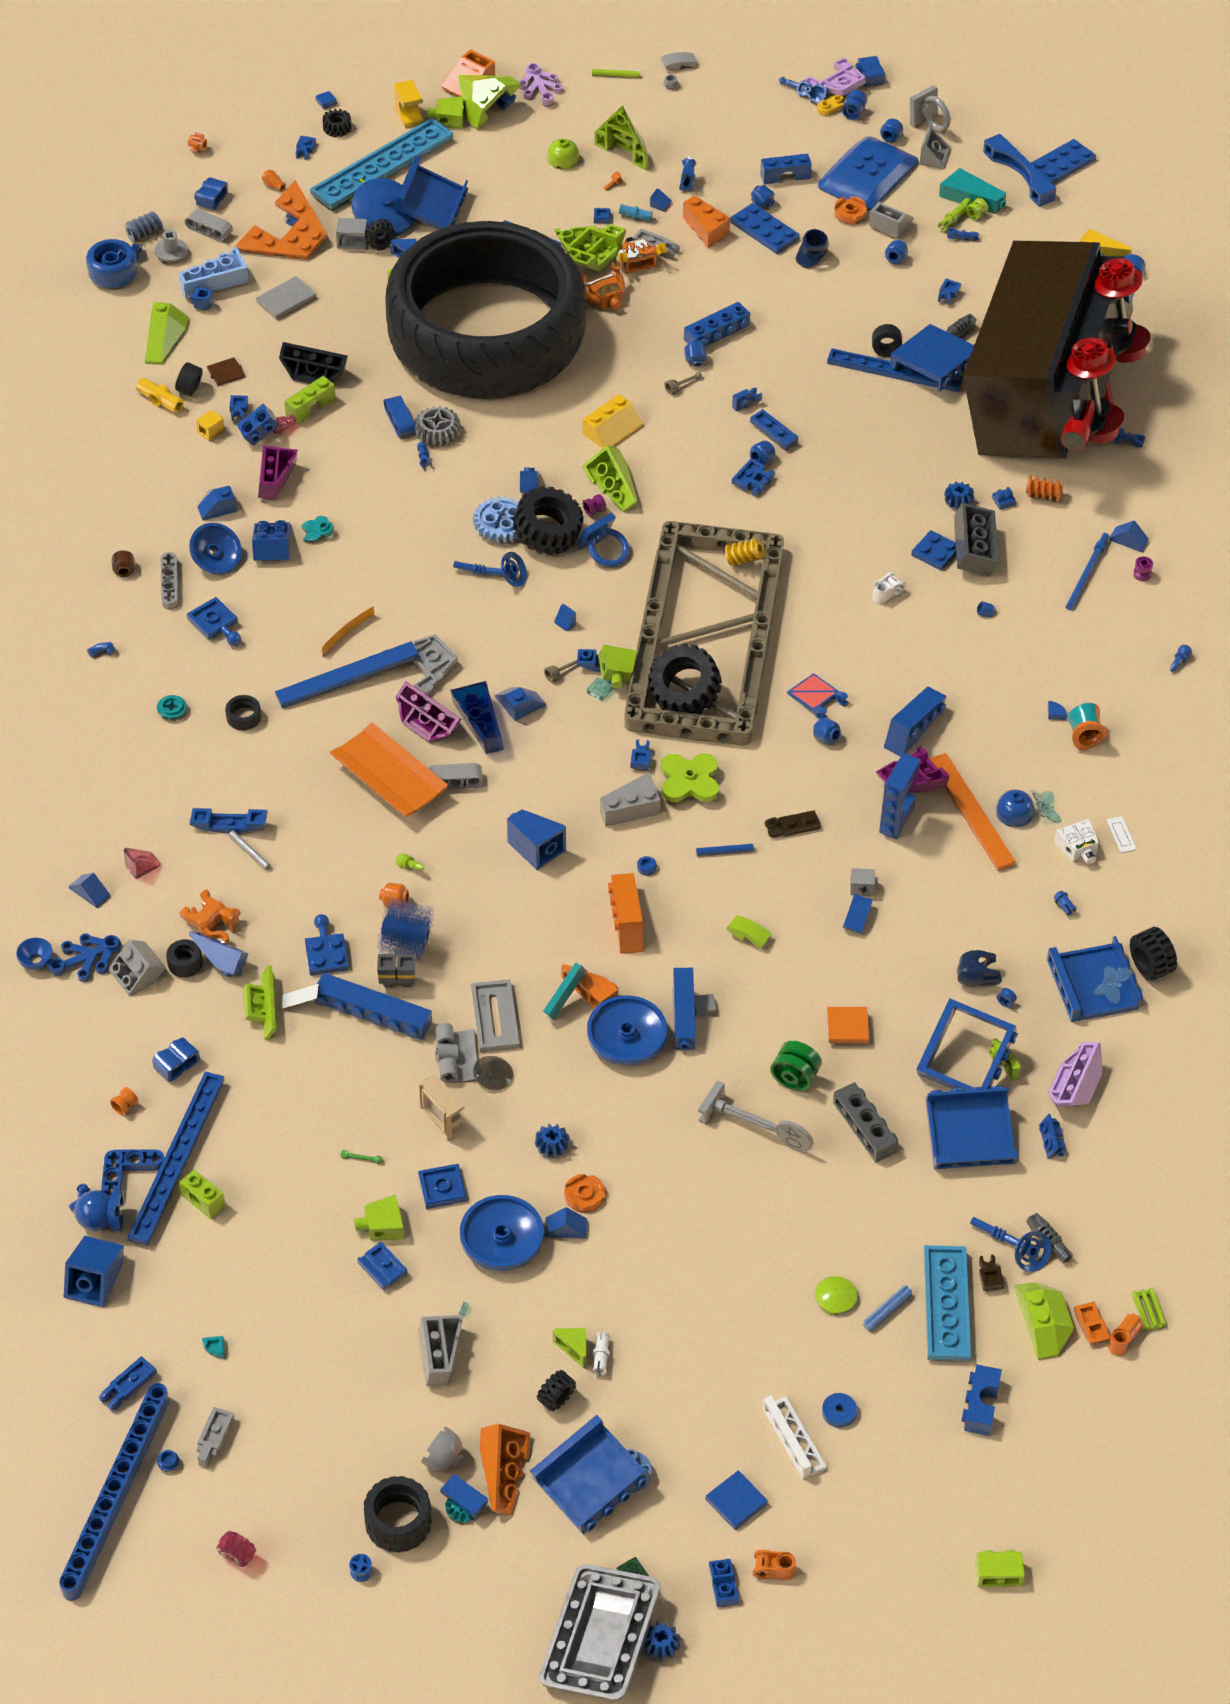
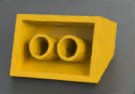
[582,394,643,448]

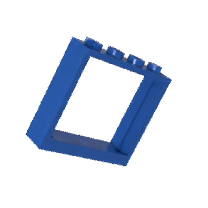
[916,998,1019,1091]

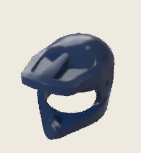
[795,229,829,268]
[957,950,1002,986]

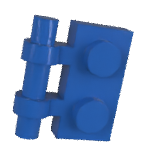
[731,459,775,496]

